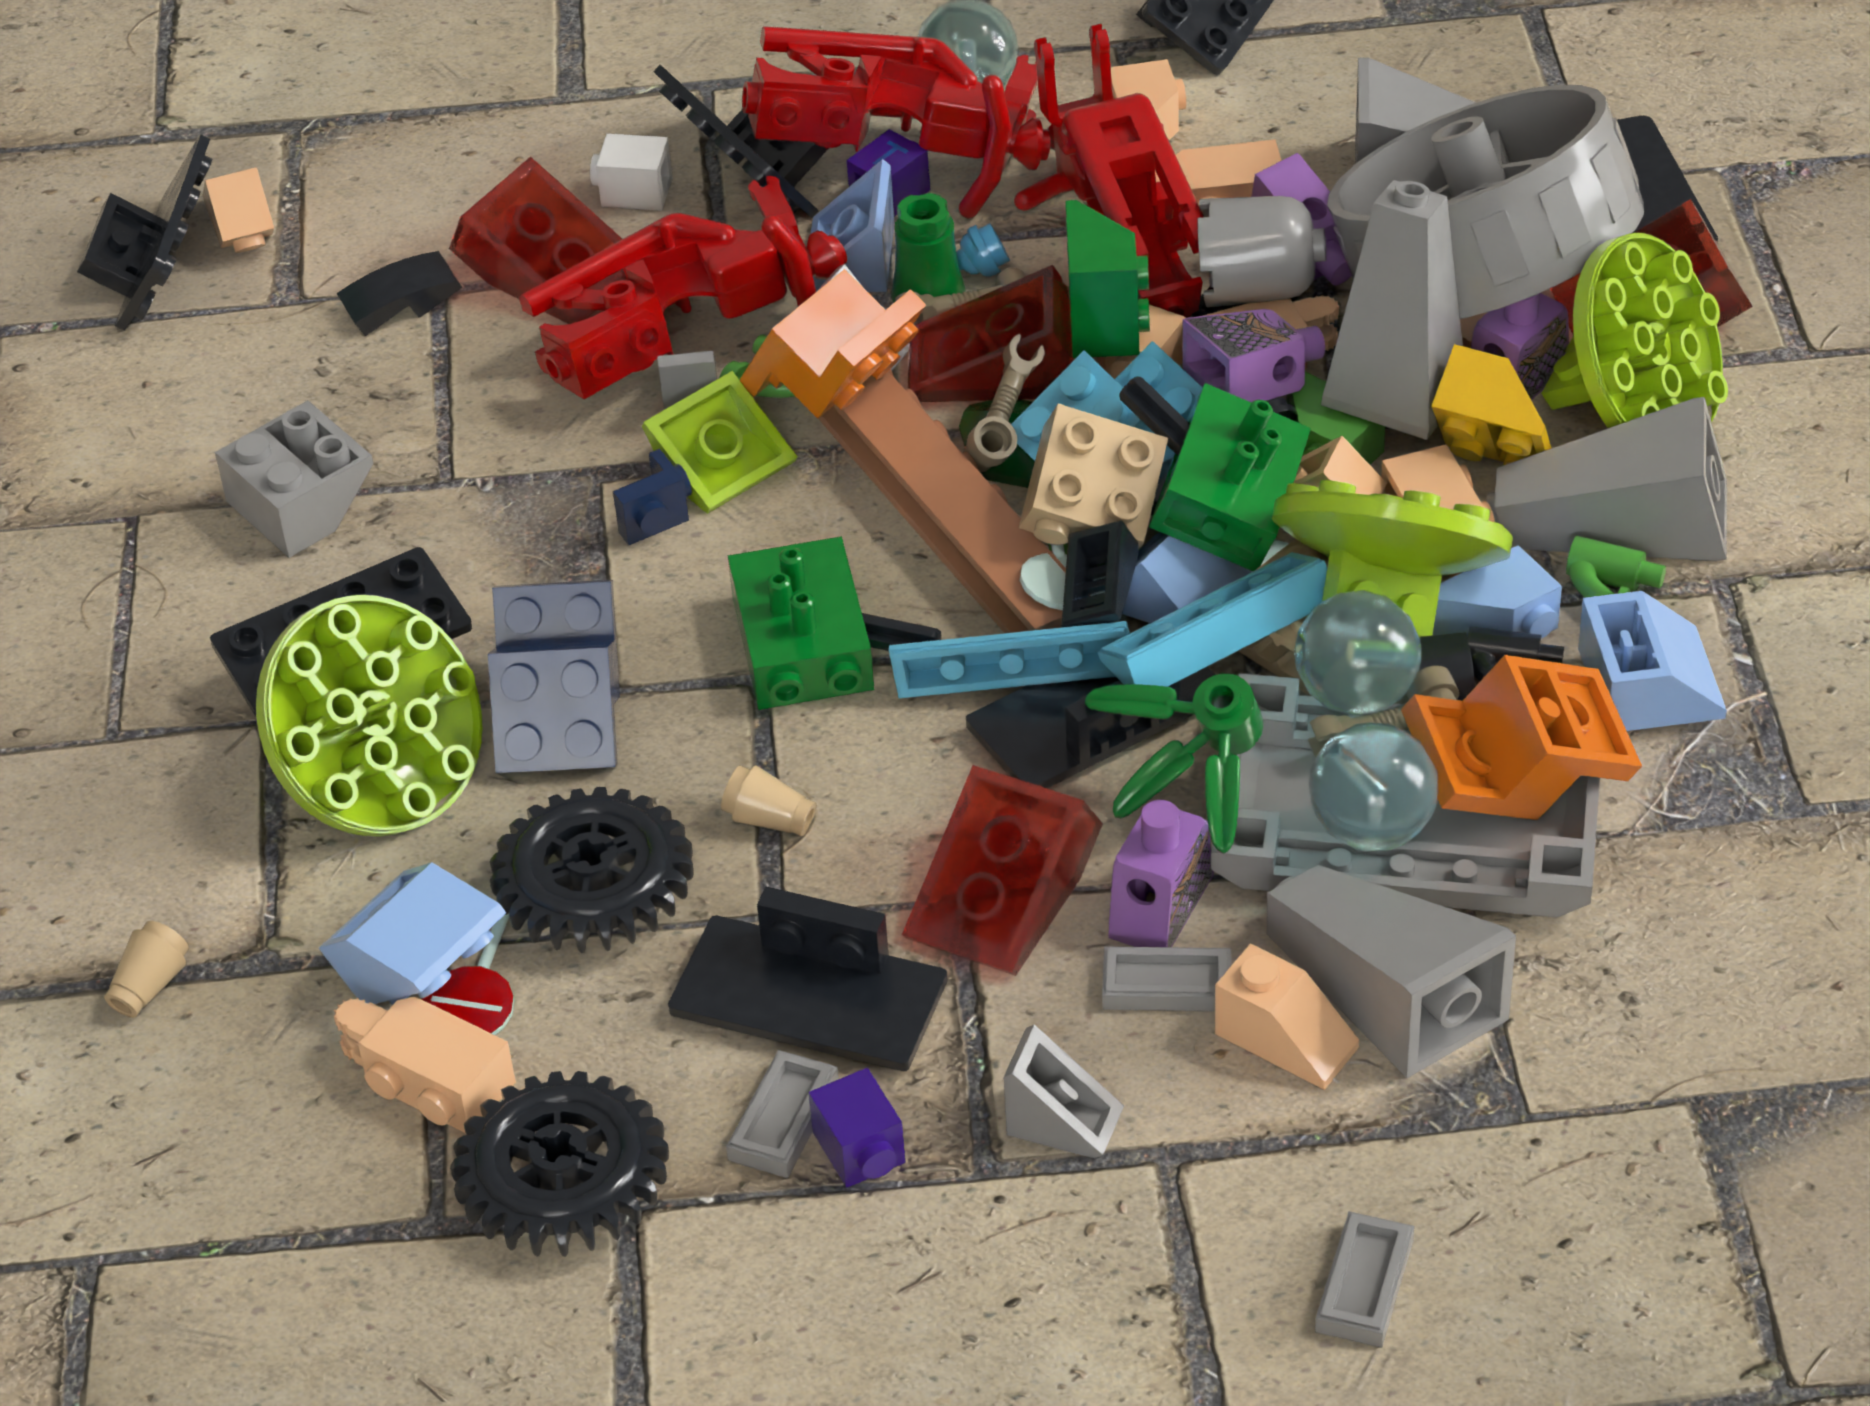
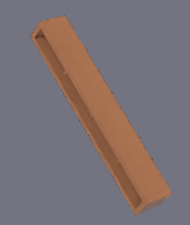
[819,369,1090,633]

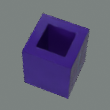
[846,129,931,217]
[808,1067,906,1188]

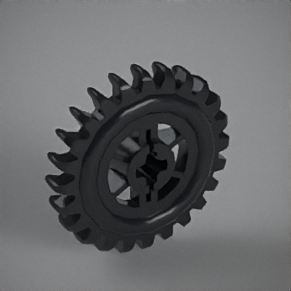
[490,787,694,953]
[450,1071,669,1257]

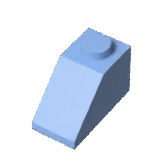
[1432,545,1562,639]

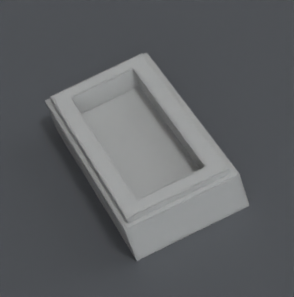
[1102,946,1231,1011]
[726,1050,839,1178]
[1315,1211,1415,1348]

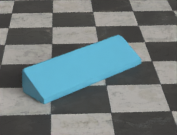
[1098,552,1327,687]
[889,621,1130,699]

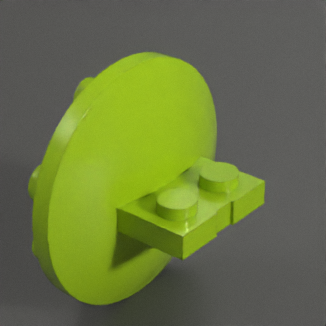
[1541,233,1728,428]
[1272,480,1513,644]
[256,595,483,837]

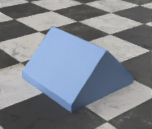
[811,159,895,292]
[1122,532,1253,623]

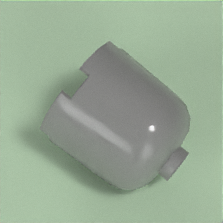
[1198,196,1326,308]

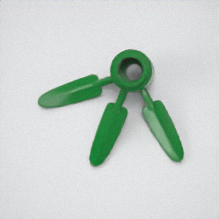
[1085,674,1263,854]

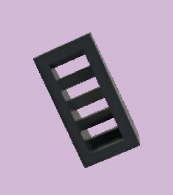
[1061,520,1139,627]

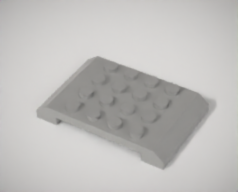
[1211,673,1600,918]

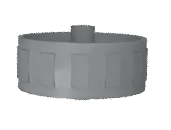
[1327,85,1644,319]

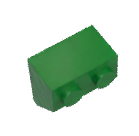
[1065,200,1150,358]

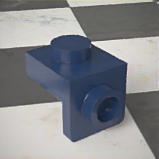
[613,449,692,546]

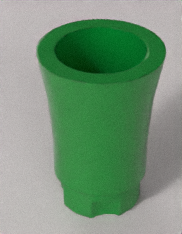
[891,193,966,303]

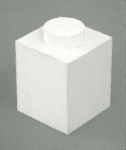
[590,134,672,211]

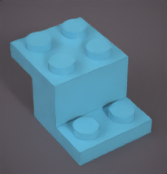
[1011,341,1203,462]

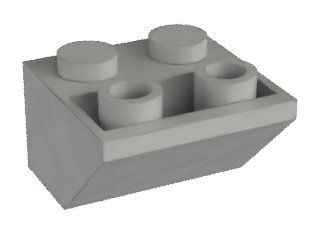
[215,400,373,558]

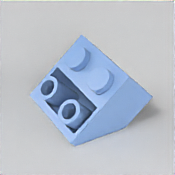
[1578,591,1727,731]
[319,862,506,1005]

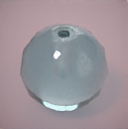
[917,0,1019,87]
[1294,590,1421,715]
[1308,723,1439,852]

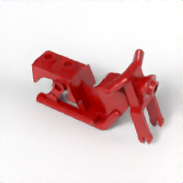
[1014,24,1204,318]
[742,26,1051,219]
[519,176,847,400]

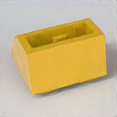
[1431,344,1552,465]

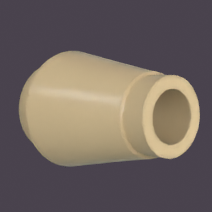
[721,765,817,836]
[104,921,189,1018]

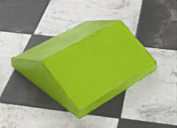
[642,371,798,514]

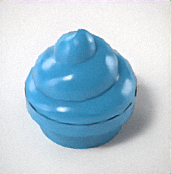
[957,223,1010,277]

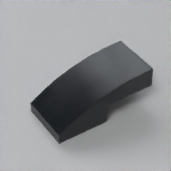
[337,251,463,336]

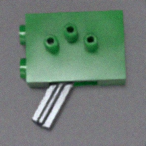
[1119,376,1311,572]
[727,536,942,710]

